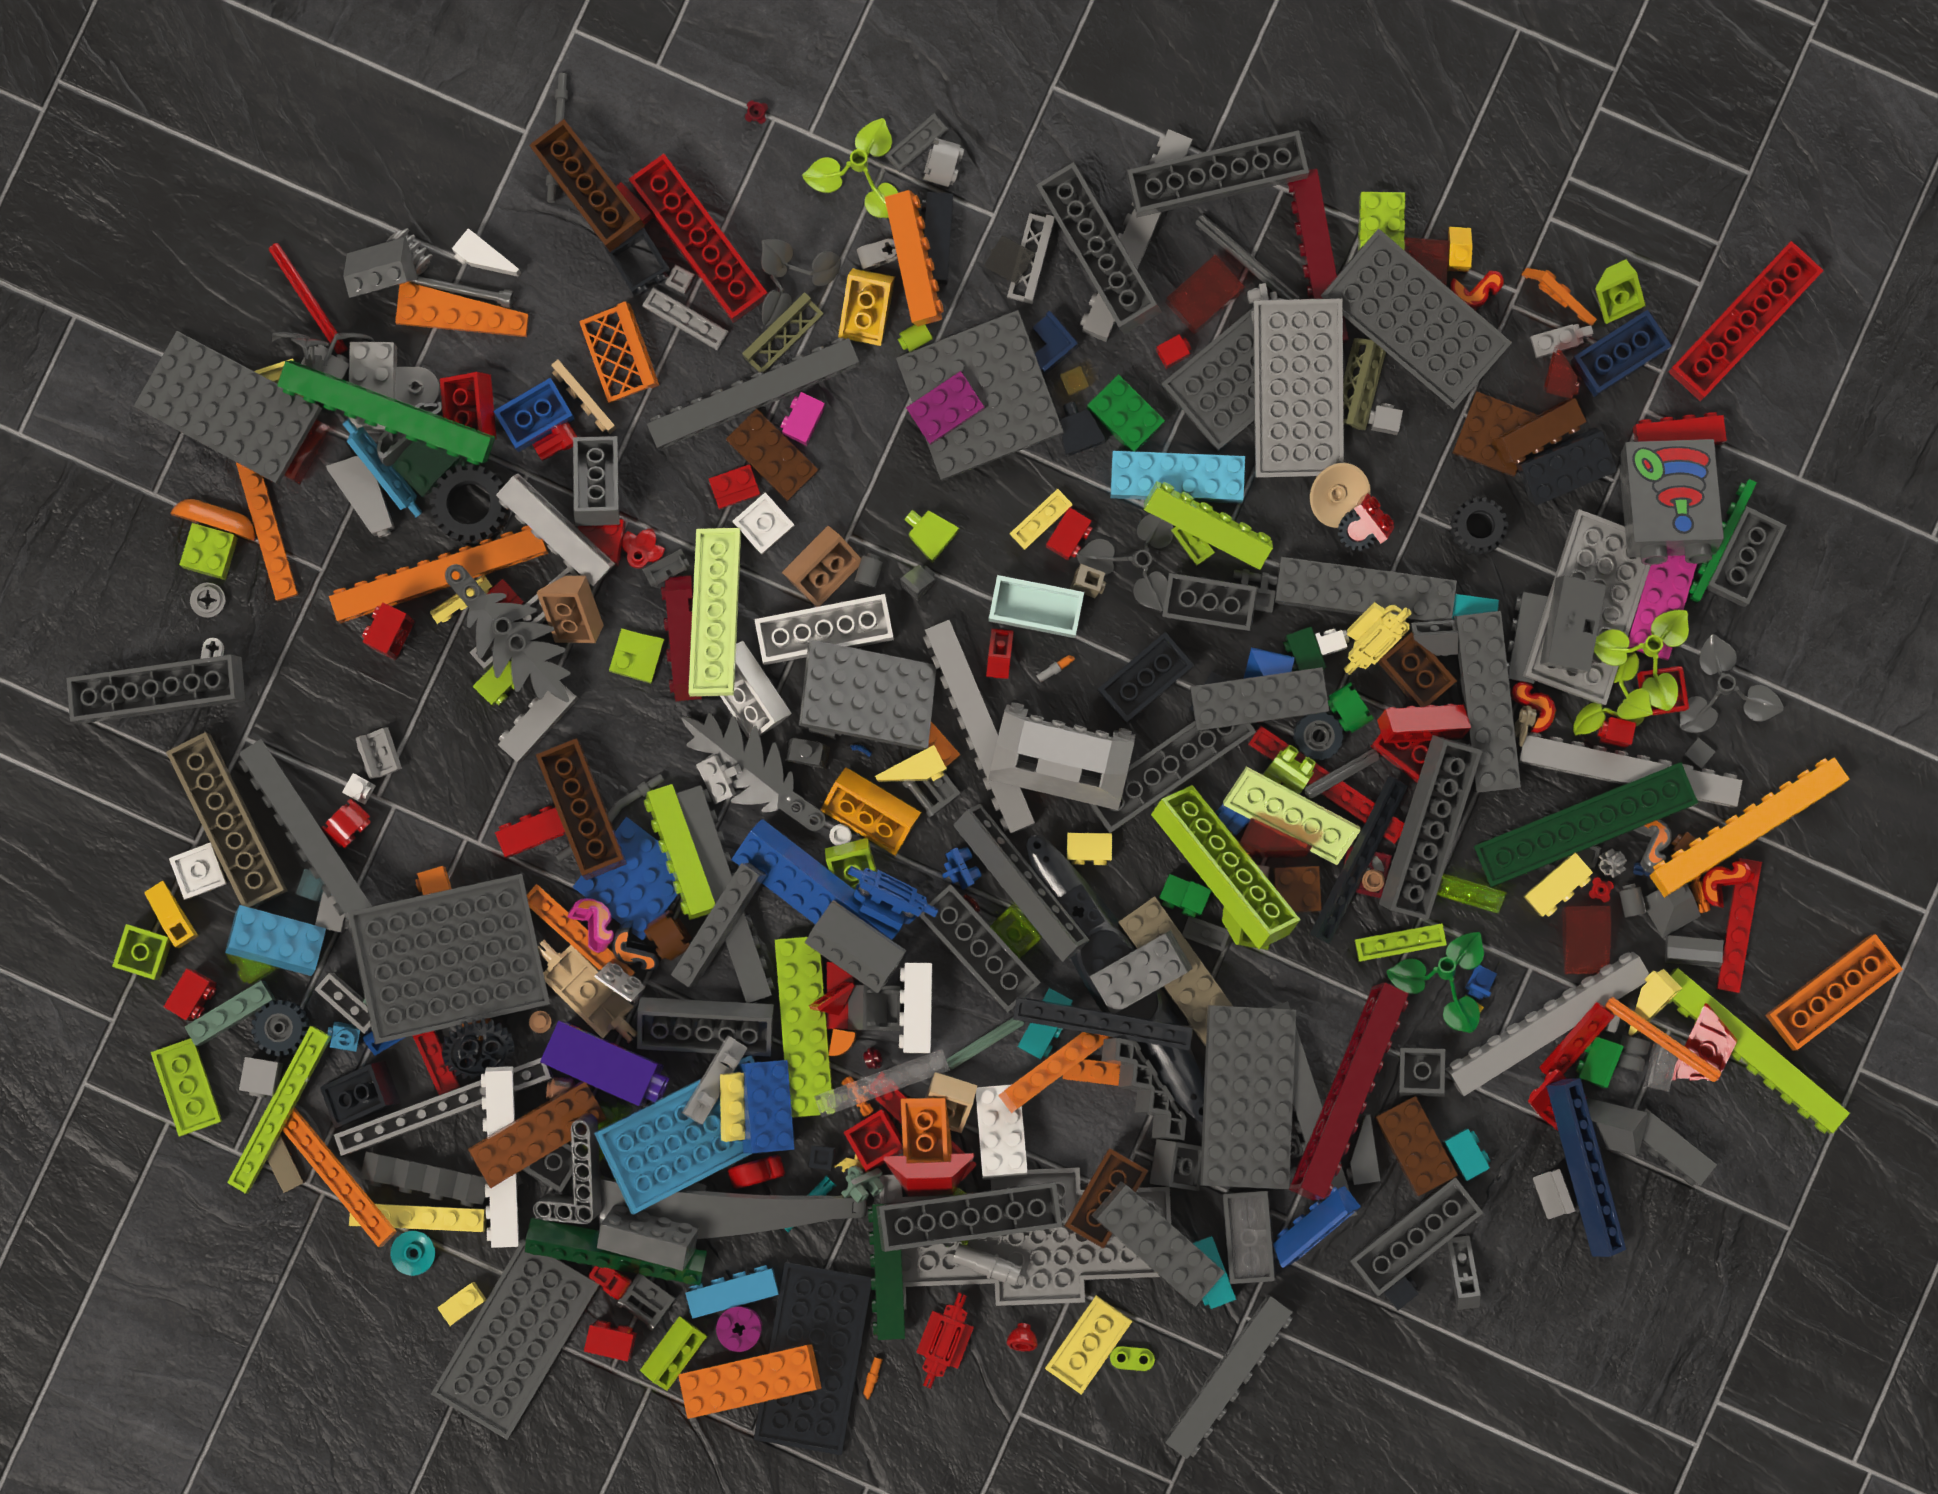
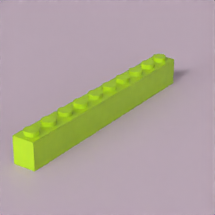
[1669,968,1850,1134]

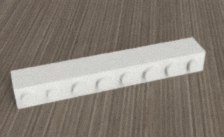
[481,1067,519,1248]

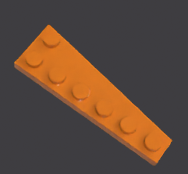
[395,282,529,337]

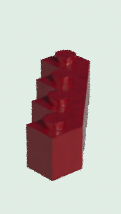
[661,576,702,701]

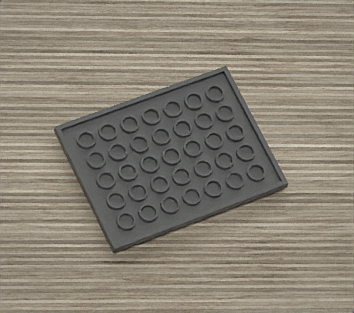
[347,874,550,1044]

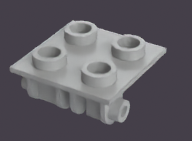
[594,962,645,1002]

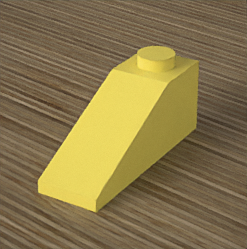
[875,745,947,782]
[1628,969,1682,1037]

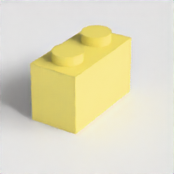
[1067,833,1112,865]

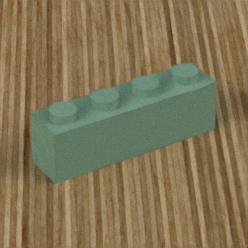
[185,981,276,1046]

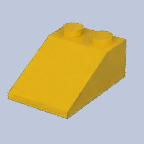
[838,268,895,346]

